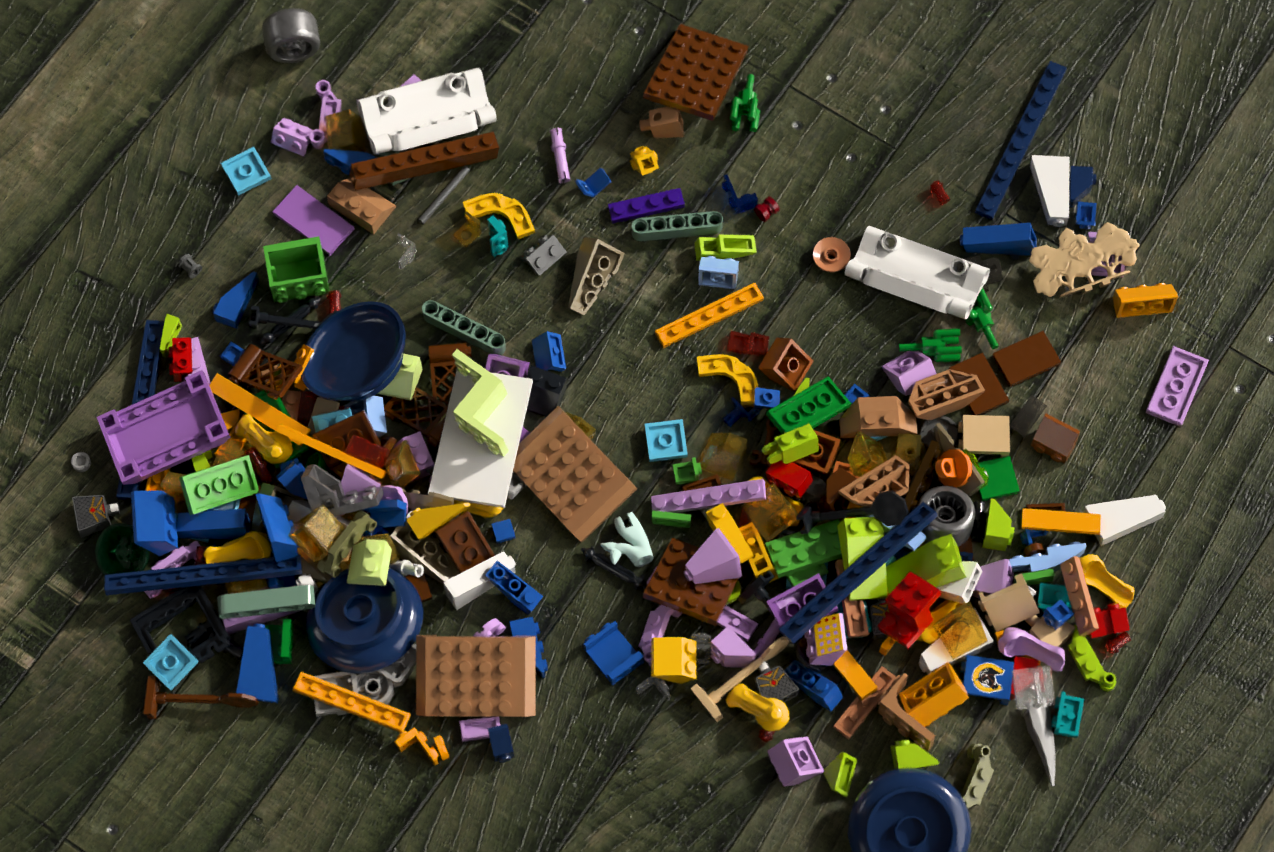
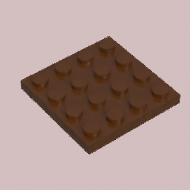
[643,537,745,626]

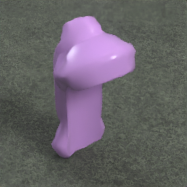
[998,627,1065,672]

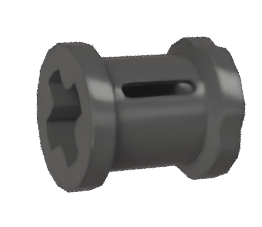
[177,254,202,279]

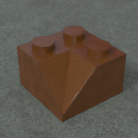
[818,467,857,522]

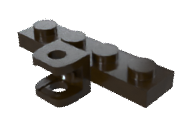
[905,440,941,516]

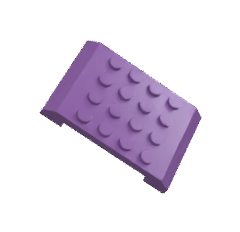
[97,370,230,485]

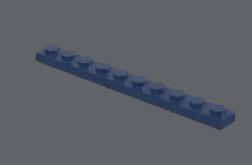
[975,61,1067,220]
[116,320,164,500]
[779,502,938,644]
[105,554,302,595]

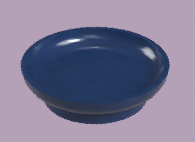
[301,301,406,401]
[306,568,423,673]
[848,768,971,852]

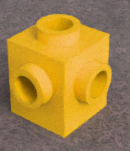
[630,146,659,176]

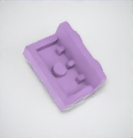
[271,118,313,156]

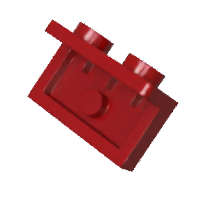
[169,337,193,382]

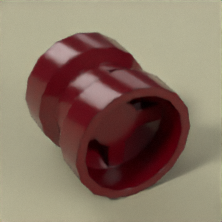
[754,196,780,222]

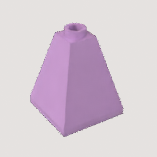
[339,463,381,517]
[684,528,742,584]
[971,559,1014,599]

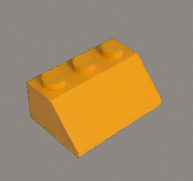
[1113,283,1178,318]
[899,662,969,727]

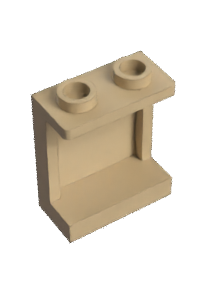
[958,415,1010,458]
[978,573,1040,632]

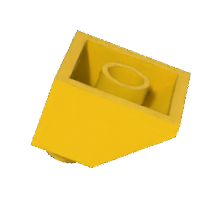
[651,637,697,684]

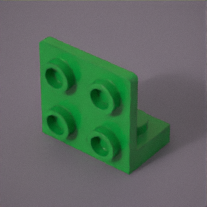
[265,619,294,664]

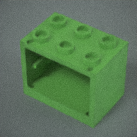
[263,236,330,303]

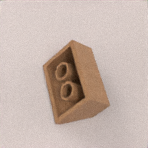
[327,177,396,235]

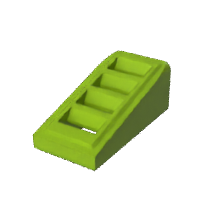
[160,314,182,358]

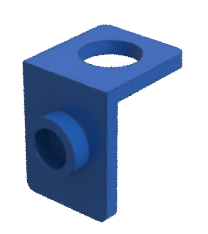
[575,168,611,198]
[754,387,780,409]

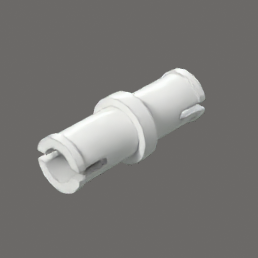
[389,558,424,577]

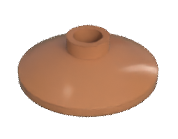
[813,237,851,272]

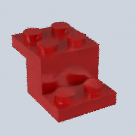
[877,571,941,649]

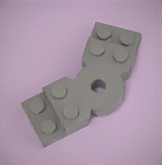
[314,644,416,716]

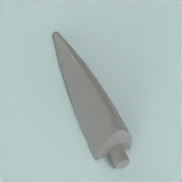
[1023,699,1055,787]

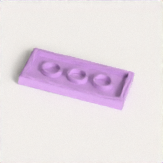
[1145,346,1209,427]

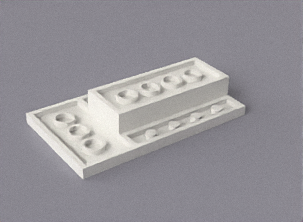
[428,367,533,508]

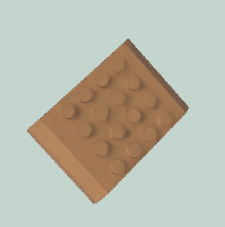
[513,406,638,542]
[416,635,536,717]

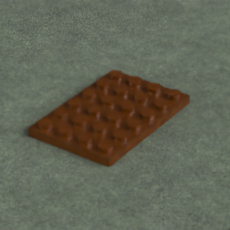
[643,24,749,121]

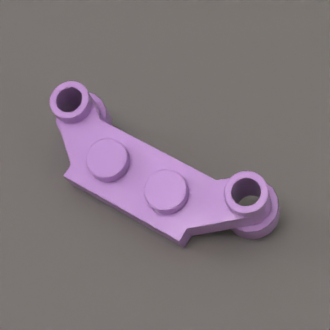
[309,80,342,149]
[145,541,206,598]
[638,605,682,667]

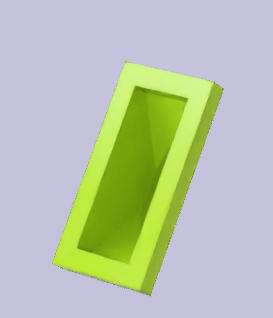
[823,752,857,797]

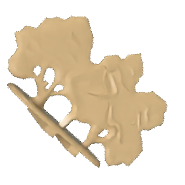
[1029,222,1140,298]

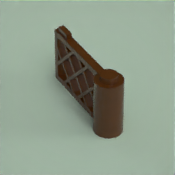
[429,343,472,415]
[227,344,303,400]
[384,387,448,448]

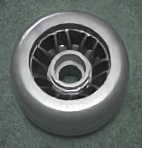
[262,8,320,63]
[917,486,975,547]

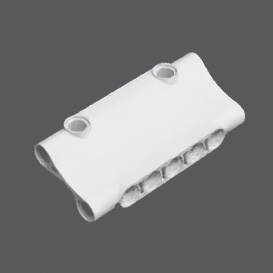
[357,68,497,155]
[845,226,990,320]

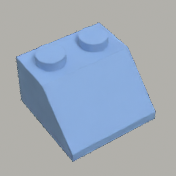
[698,256,739,289]
[341,396,387,437]

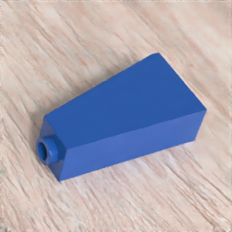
[960,223,1037,255]
[176,509,251,540]
[236,623,279,703]

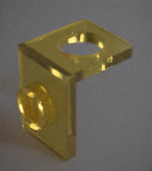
[454,212,481,247]

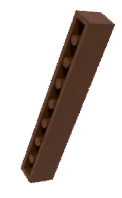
[350,132,499,190]

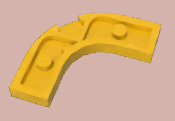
[463,193,535,239]
[697,354,758,408]

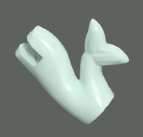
[601,512,654,567]

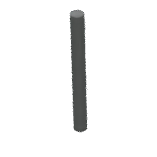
[418,166,470,225]

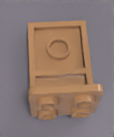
[878,673,935,752]

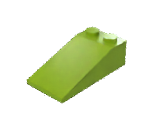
[837,517,888,601]
[886,534,966,594]

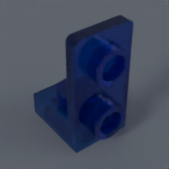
[721,174,758,214]

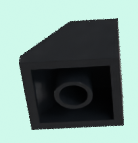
[526,365,567,417]

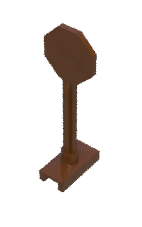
[143,676,258,720]

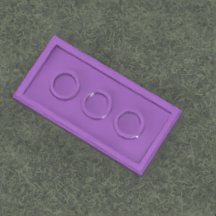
[273,185,354,256]

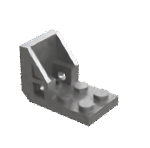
[301,464,384,519]

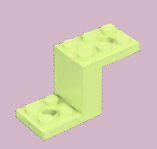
[452,349,508,457]

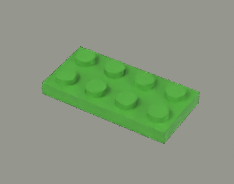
[179,455,260,515]
[765,519,842,578]

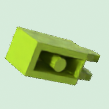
[762,423,819,464]

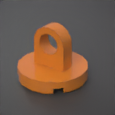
[935,449,972,488]

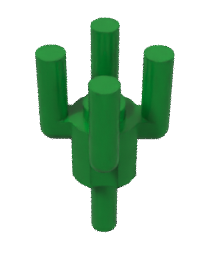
[729,74,760,132]
[965,287,999,350]
[899,329,962,362]

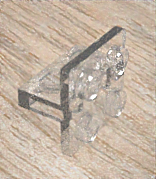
[1012,665,1055,710]

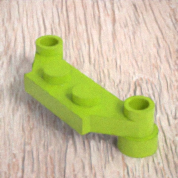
[1067,624,1116,692]

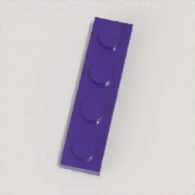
[608,188,685,224]

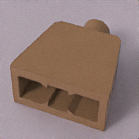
[640,107,684,138]

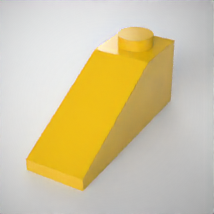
[406,503,471,539]
[706,503,754,564]
[739,521,778,583]

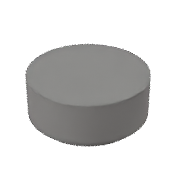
[71,452,91,472]

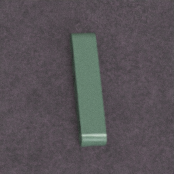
[632,211,723,241]
[422,300,506,355]
[217,585,315,619]

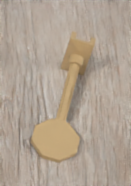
[691,636,790,722]

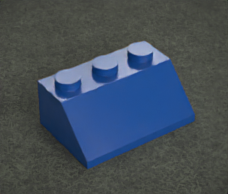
[131,491,178,556]
[256,493,300,562]

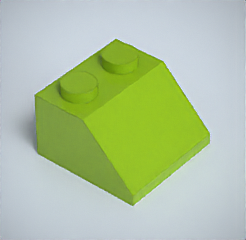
[982,498,1014,551]
[890,739,939,770]

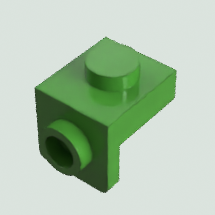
[673,457,702,485]

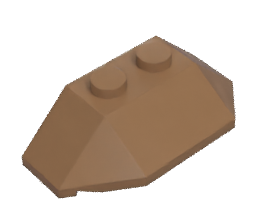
[908,369,985,420]
[839,396,917,438]
[839,455,909,507]

